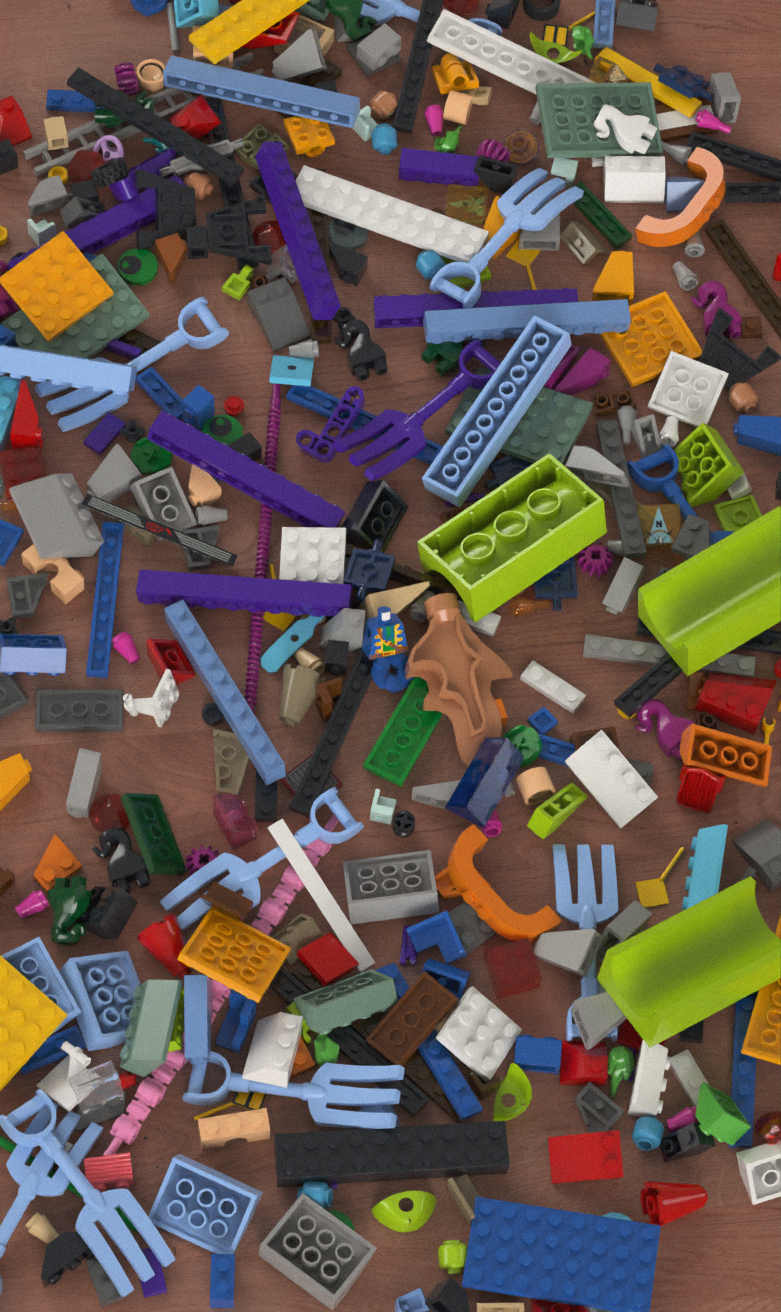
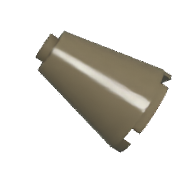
[279,664,326,727]

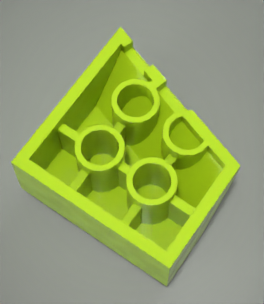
[674,422,745,507]

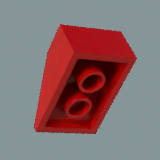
[241,12,300,49]
[10,379,44,458]
[548,1130,624,1184]

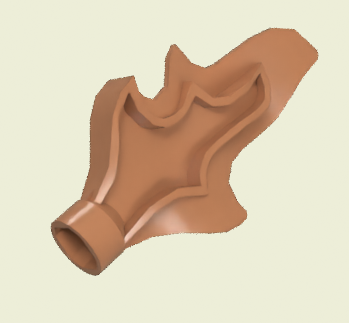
[404,593,513,777]

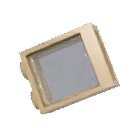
[274,15,334,57]

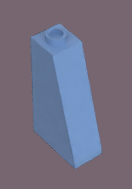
[184,975,212,1065]

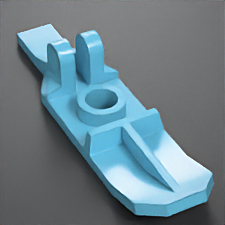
[261,615,325,673]

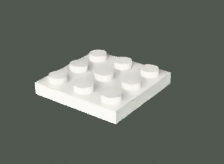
[647,351,729,428]
[279,527,347,584]
[436,986,522,1082]

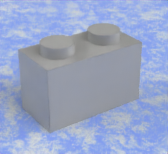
[356,23,401,71]

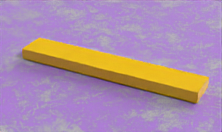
[594,47,702,118]

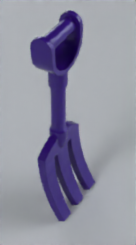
[332,339,501,481]

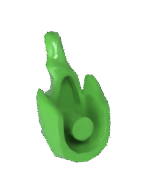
[572,25,595,60]
[434,126,463,154]
[314,1033,340,1066]
[608,1046,635,1097]

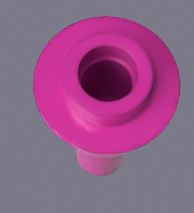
[695,108,732,134]

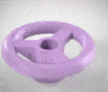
[92,135,124,168]

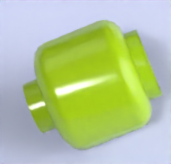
[438,1240,468,1274]

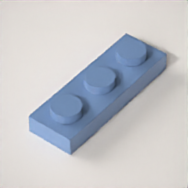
[592,0,615,49]

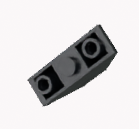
[41,1231,95,1287]

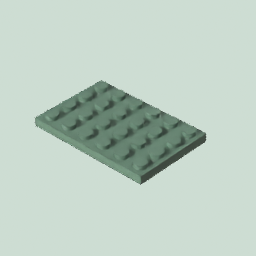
[535,82,663,158]
[2,254,150,381]
[445,366,593,465]

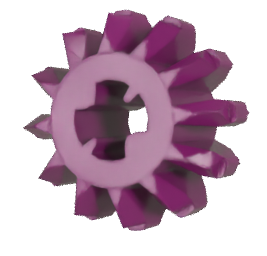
[114,62,139,96]
[476,138,511,163]
[577,542,613,578]
[186,845,219,879]

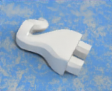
[593,105,657,154]

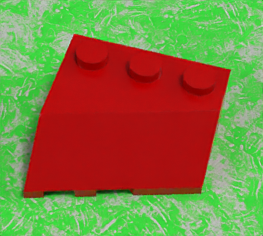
[694,673,777,735]

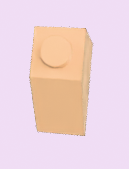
[188,464,221,507]

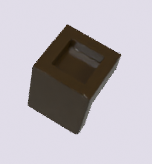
[468,1071,501,1101]

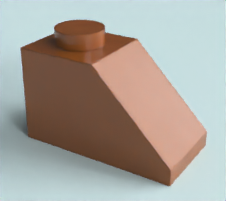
[155,233,188,283]

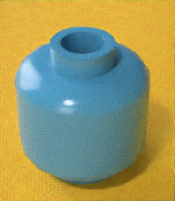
[371,124,398,155]
[415,250,446,280]
[632,1116,664,1151]
[297,1181,333,1210]

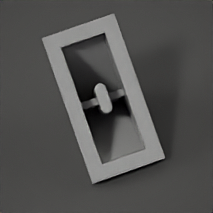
[631,414,662,459]

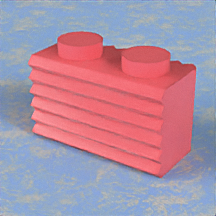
[84,1152,134,1193]

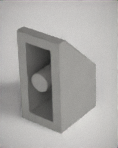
[28,175,68,217]

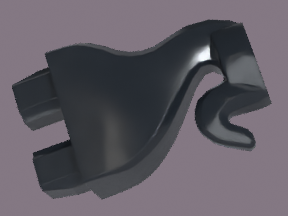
[334,320,387,382]
[92,827,150,894]

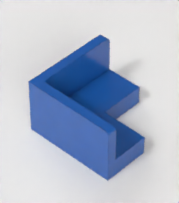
[406,911,467,965]
[215,989,257,1054]

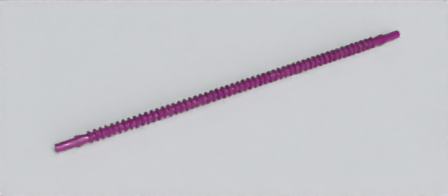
[244,383,281,715]

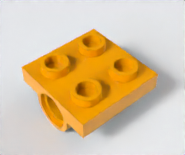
[431,53,479,94]
[283,116,335,157]

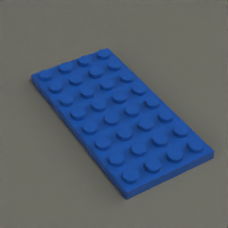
[462,1196,661,1312]

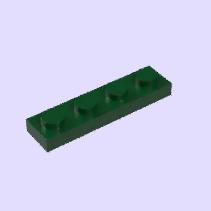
[572,182,632,249]

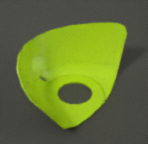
[530,32,582,65]
[493,1063,532,1121]
[371,1191,436,1233]

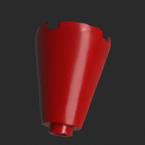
[137,913,192,979]
[640,1181,708,1226]

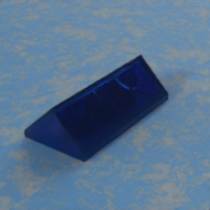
[445,737,524,828]

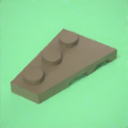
[213,729,250,799]

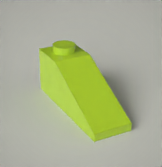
[527,782,588,839]

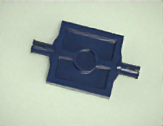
[654,63,714,102]
[484,455,534,491]
[343,539,396,602]
[533,557,578,612]

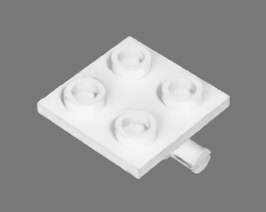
[123,669,179,728]
[36,1041,101,1112]

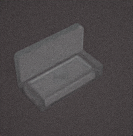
[266,244,298,283]
[68,1060,124,1111]

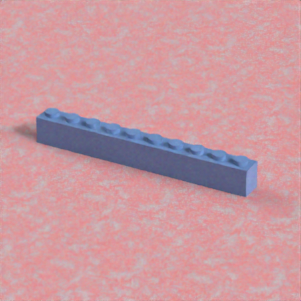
[163,56,360,128]
[423,299,631,344]
[164,600,286,786]

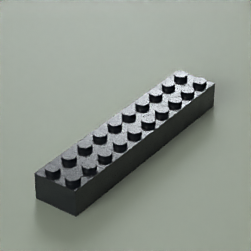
[274,1121,510,1187]

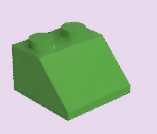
[695,1082,751,1146]

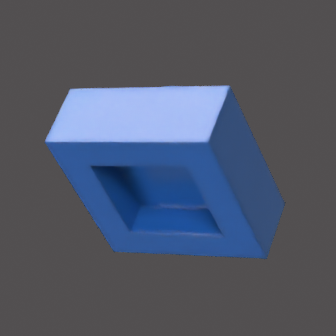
[527,706,558,735]

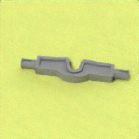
[159,138,244,177]

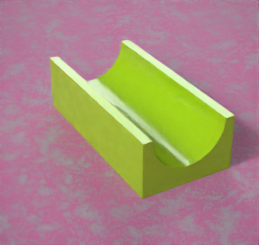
[417,453,607,623]
[638,507,781,676]
[597,876,781,1048]

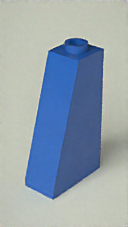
[733,415,781,456]

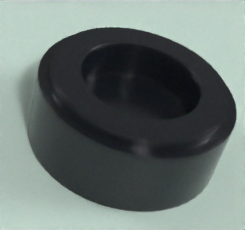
[202,703,224,726]

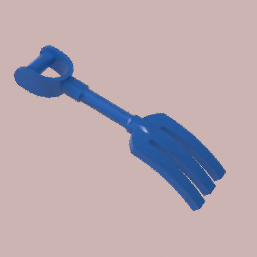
[627,444,734,560]

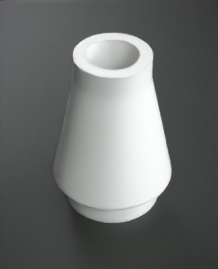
[659,416,679,447]

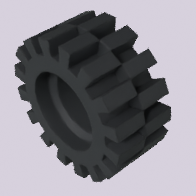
[90,157,130,189]

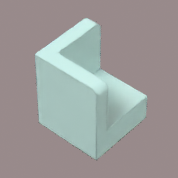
[352,106,378,141]
[551,158,578,188]
[27,218,56,246]
[370,788,396,825]

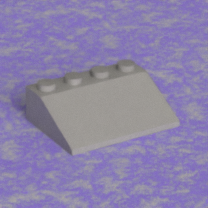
[9,473,104,559]
[343,850,440,925]
[258,1193,377,1311]

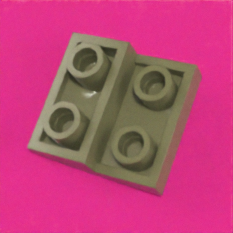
[233,123,290,171]

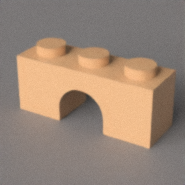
[21,544,85,605]
[198,1108,270,1150]

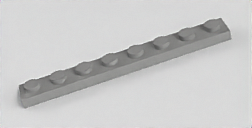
[583,634,756,678]

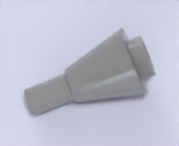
[661,141,693,166]
[685,230,705,257]
[617,406,638,445]

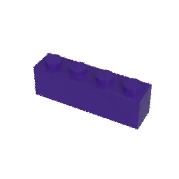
[398,148,479,188]

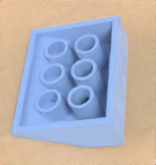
[1,937,81,1034]
[59,951,141,1051]
[148,1154,263,1254]

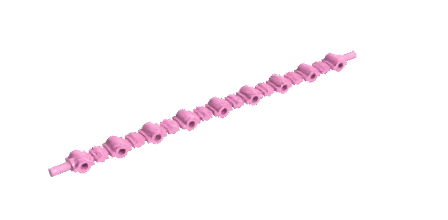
[103,814,339,1156]

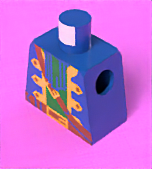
[362,606,408,660]

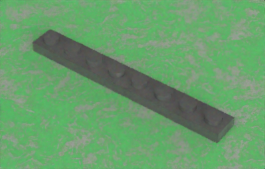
[596,419,646,559]

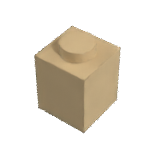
[43,116,69,150]

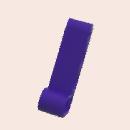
[109,148,178,201]
[296,386,365,463]

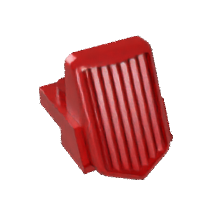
[676,764,726,814]

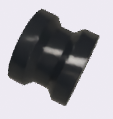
[392,810,415,838]

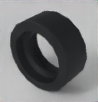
[523,0,560,21]

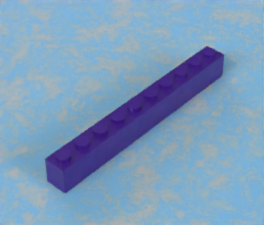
[255,142,341,320]
[7,174,186,272]
[373,288,578,328]
[147,411,345,528]
[136,569,353,617]

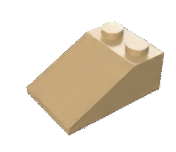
[359,581,430,627]

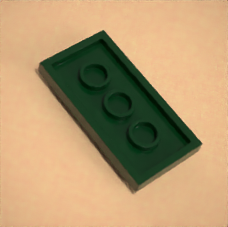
[121,793,187,875]

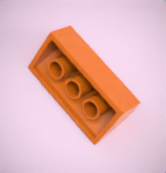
[679,724,772,787]

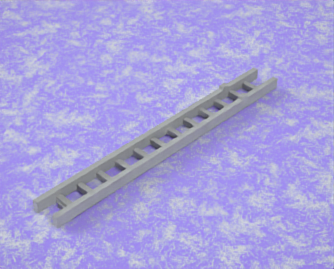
[23,52,264,177]

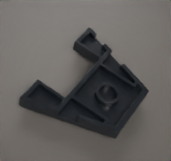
[135,169,196,249]
[206,194,272,265]
[698,308,781,392]

